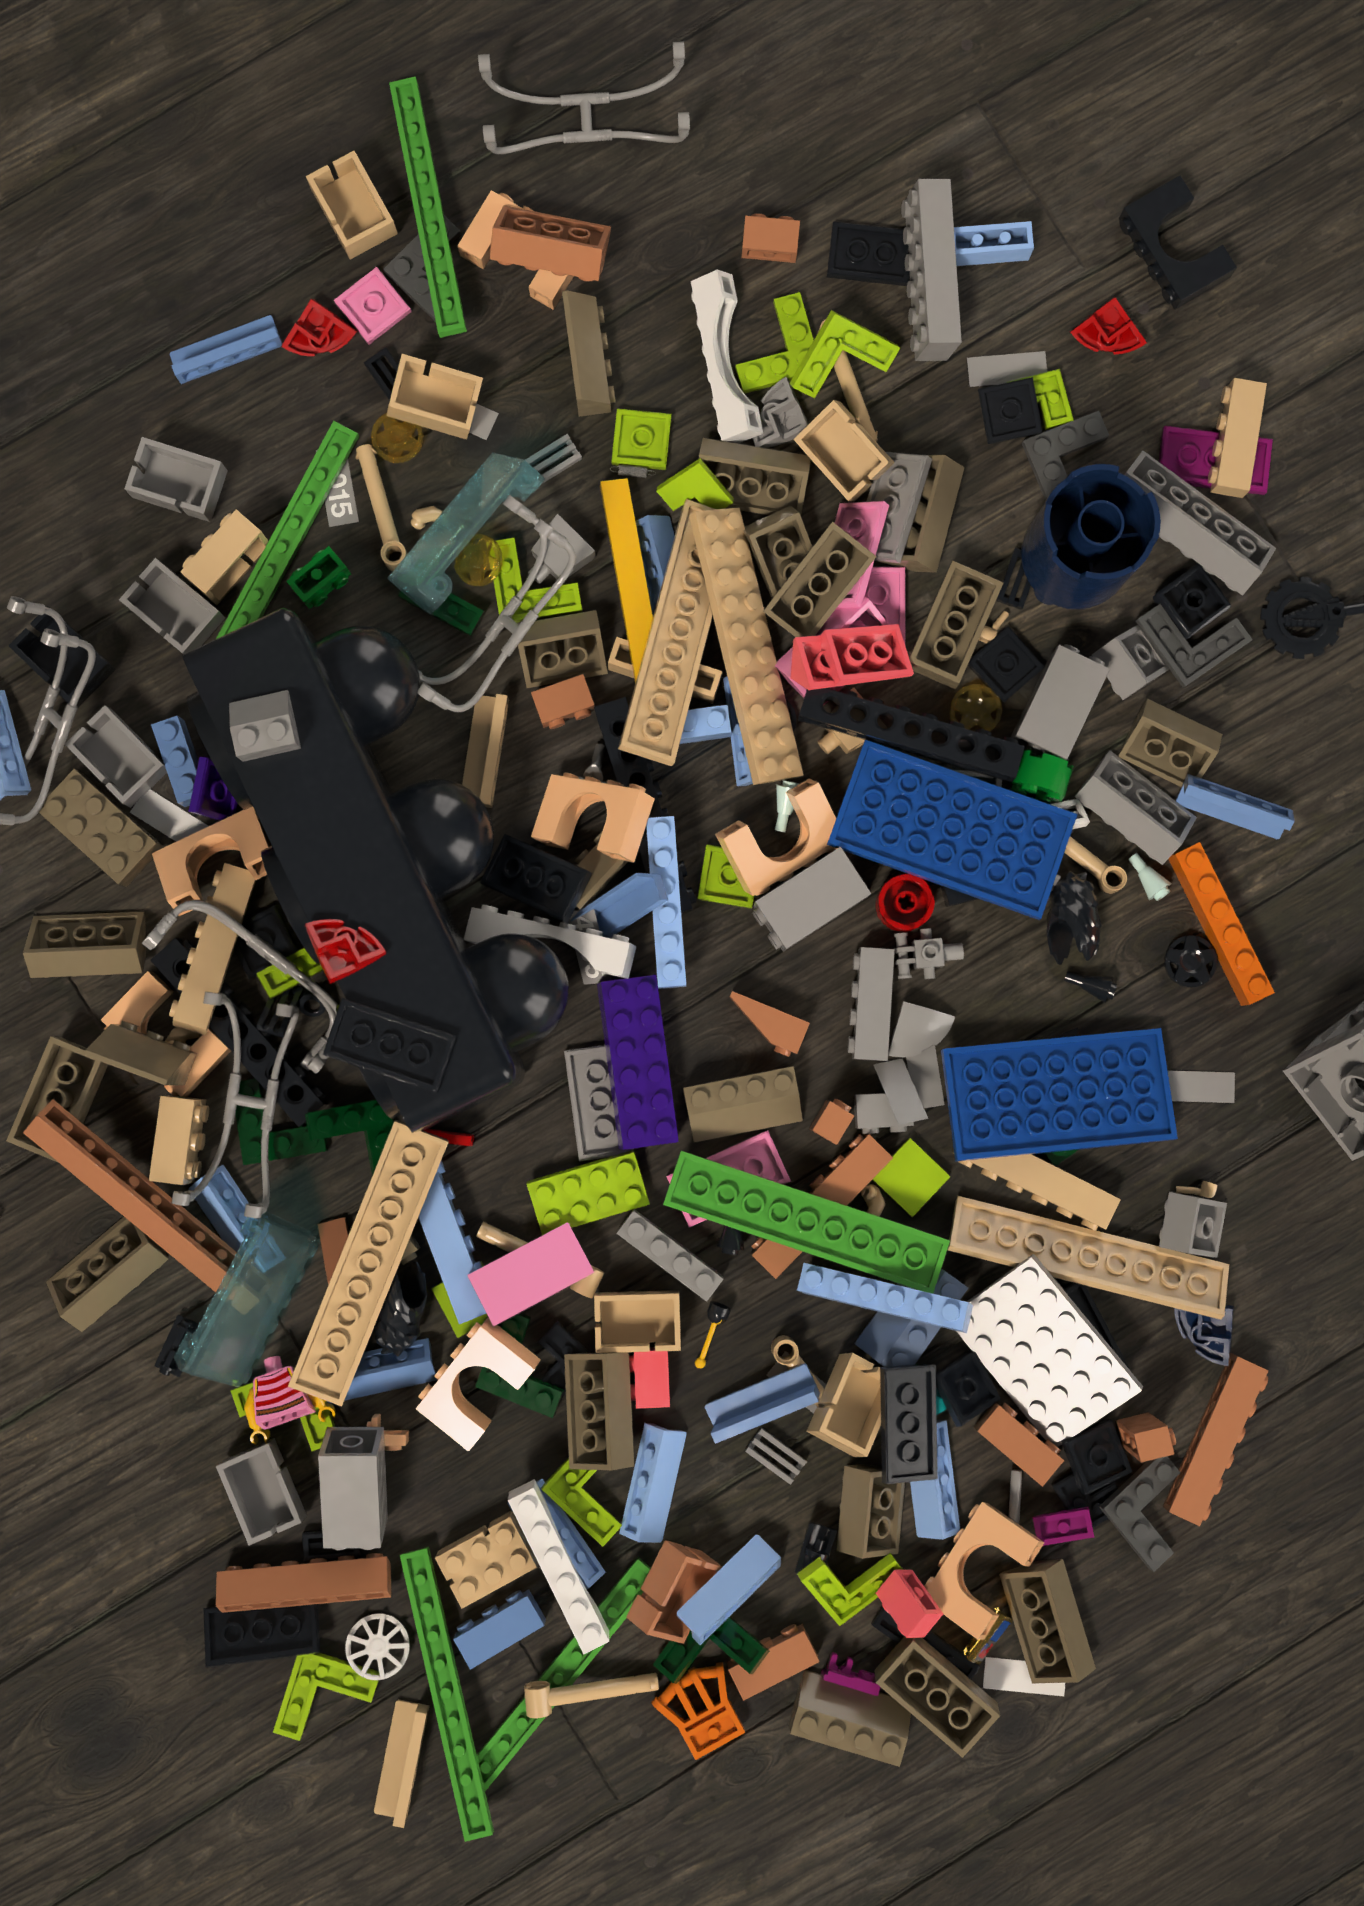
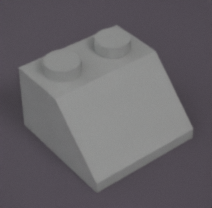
[1092,625,1170,700]
[229,690,301,762]
[1159,1192,1227,1258]

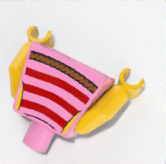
[244,1356,335,1445]

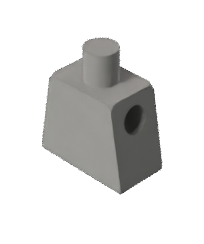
[528,514,596,584]

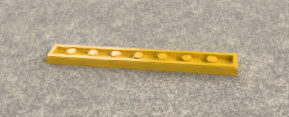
[600,478,653,684]

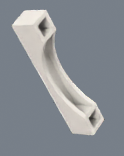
[691,269,763,444]
[464,905,636,979]
[508,1479,609,1654]

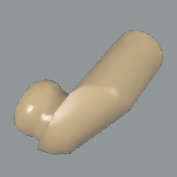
[411,506,453,529]

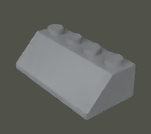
[1075,750,1197,865]

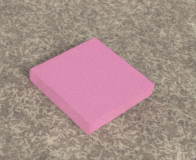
[334,267,411,345]

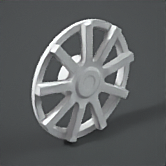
[345,1614,410,1680]

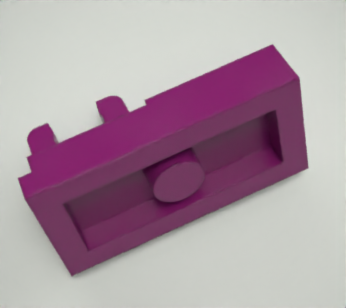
[1032,1507,1094,1546]
[821,1652,880,1696]

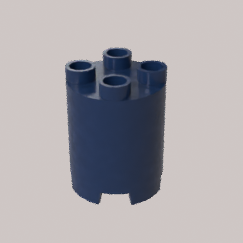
[1021,464,1161,609]

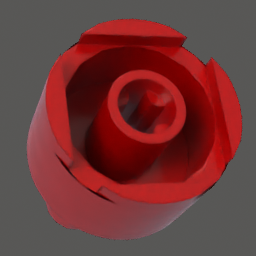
[875,874,935,932]

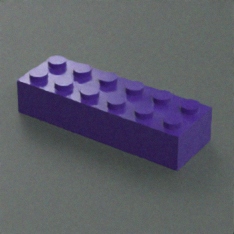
[597,975,679,1150]

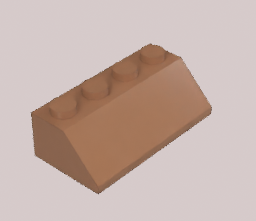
[490,205,611,281]

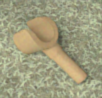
[979,611,1009,644]
[1176,1181,1217,1198]

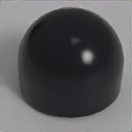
[298,989,326,1017]

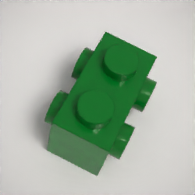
[286,546,352,609]

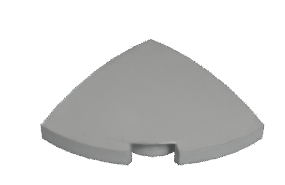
[753,377,809,448]
[888,1001,955,1057]

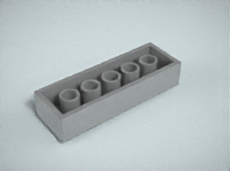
[901,179,962,361]
[1125,451,1276,595]

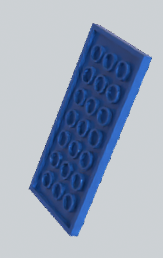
[827,740,1077,920]
[941,1028,1178,1162]

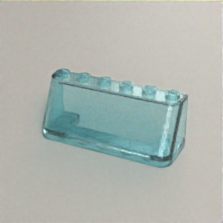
[174,1212,318,1387]

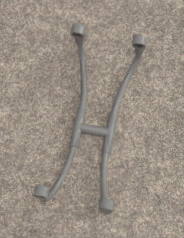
[478,41,690,154]
[417,495,576,712]
[0,596,96,825]
[141,900,338,1074]
[172,992,299,1218]

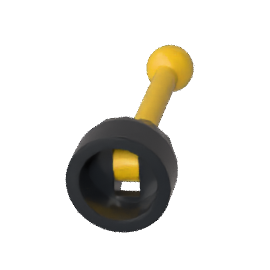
[695,1301,731,1369]

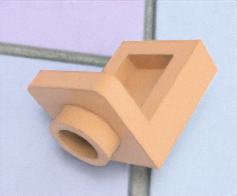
[367,1414,409,1451]

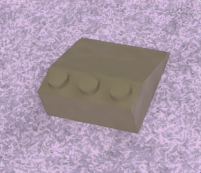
[84,1021,197,1085]

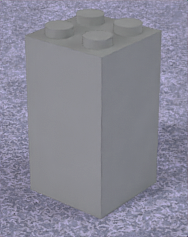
[1011,644,1110,760]
[752,847,871,952]
[318,1427,388,1550]

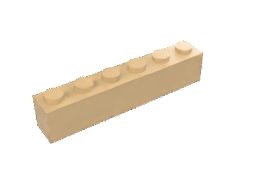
[169,863,256,1035]
[951,1148,1121,1231]

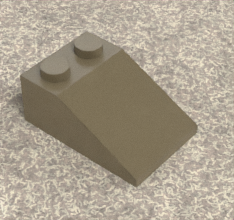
[743,505,812,599]

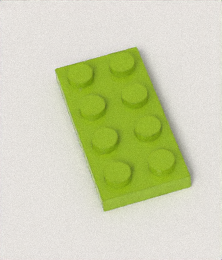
[527,1150,650,1236]

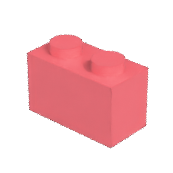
[629,1347,670,1409]
[876,1570,943,1638]

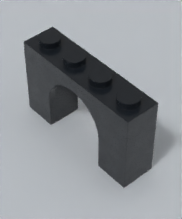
[1119,175,1237,310]

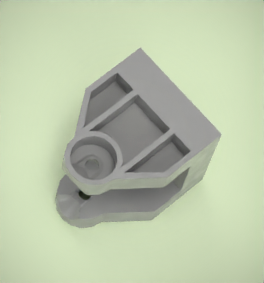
[1283,1001,1364,1161]

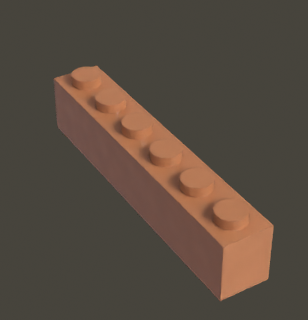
[751,1134,893,1279]
[1163,1353,1268,1526]
[216,1553,391,1613]

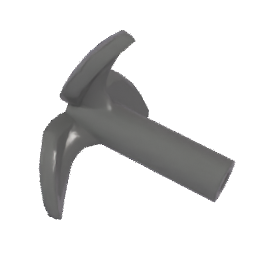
[578,744,607,783]

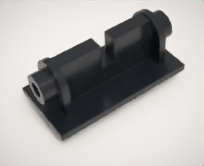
[154,1314,203,1378]

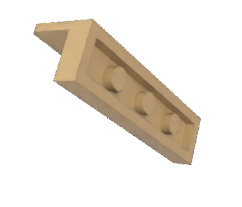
[462,694,509,808]
[374,1700,429,1828]

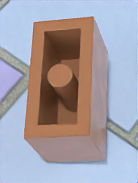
[742,214,800,263]
[531,674,595,729]
[809,1099,854,1145]

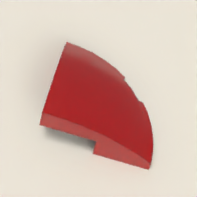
[1070,297,1147,354]
[281,298,357,356]
[305,919,386,984]

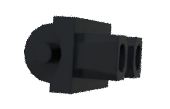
[795,1521,837,1573]

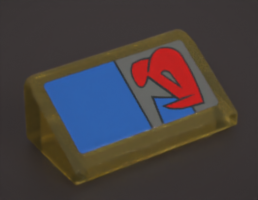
[964,1607,1013,1664]

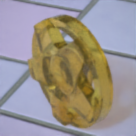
[371,413,423,463]
[454,534,502,587]
[950,684,1002,732]

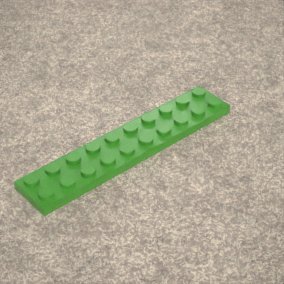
[663,1151,950,1294]

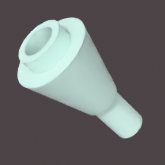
[775,780,799,832]
[1128,853,1172,901]

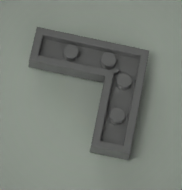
[383,215,461,322]
[1022,411,1109,501]
[1135,604,1253,688]
[1099,1456,1180,1572]

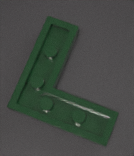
[398,524,485,637]
[235,1079,328,1165]
[305,1100,393,1176]
[475,1313,564,1418]
[653,1616,770,1684]

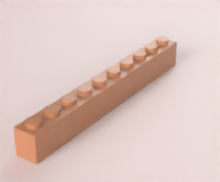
[23,1099,272,1315]

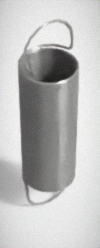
[610,464,656,478]

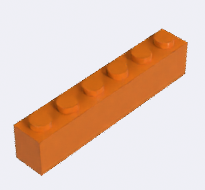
[1168,842,1275,1006]

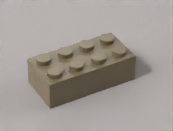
[909,561,1003,689]
[39,769,164,887]
[6,1036,108,1163]
[875,1636,1000,1758]

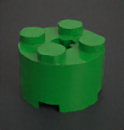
[1010,750,1074,804]

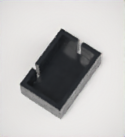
[9,606,116,708]

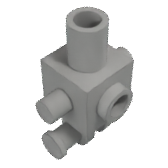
[894,928,964,979]

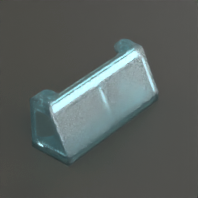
[387,452,545,615]

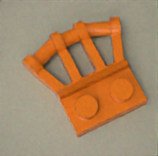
[651,1662,745,1760]

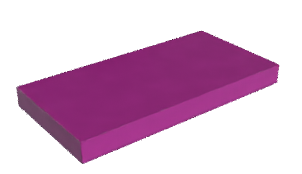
[1158,426,1273,495]

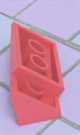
[790,624,914,690]

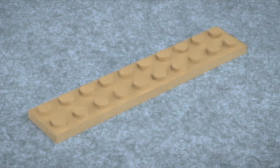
[618,499,717,766]
[689,508,803,785]
[288,1120,449,1406]
[947,1196,1229,1320]

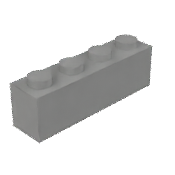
[847,947,895,1061]
[616,1209,724,1302]

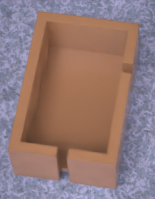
[626,1540,722,1644]

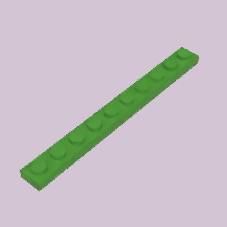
[389,76,467,338]
[216,421,359,639]
[400,1547,494,1842]
[477,1557,651,1791]

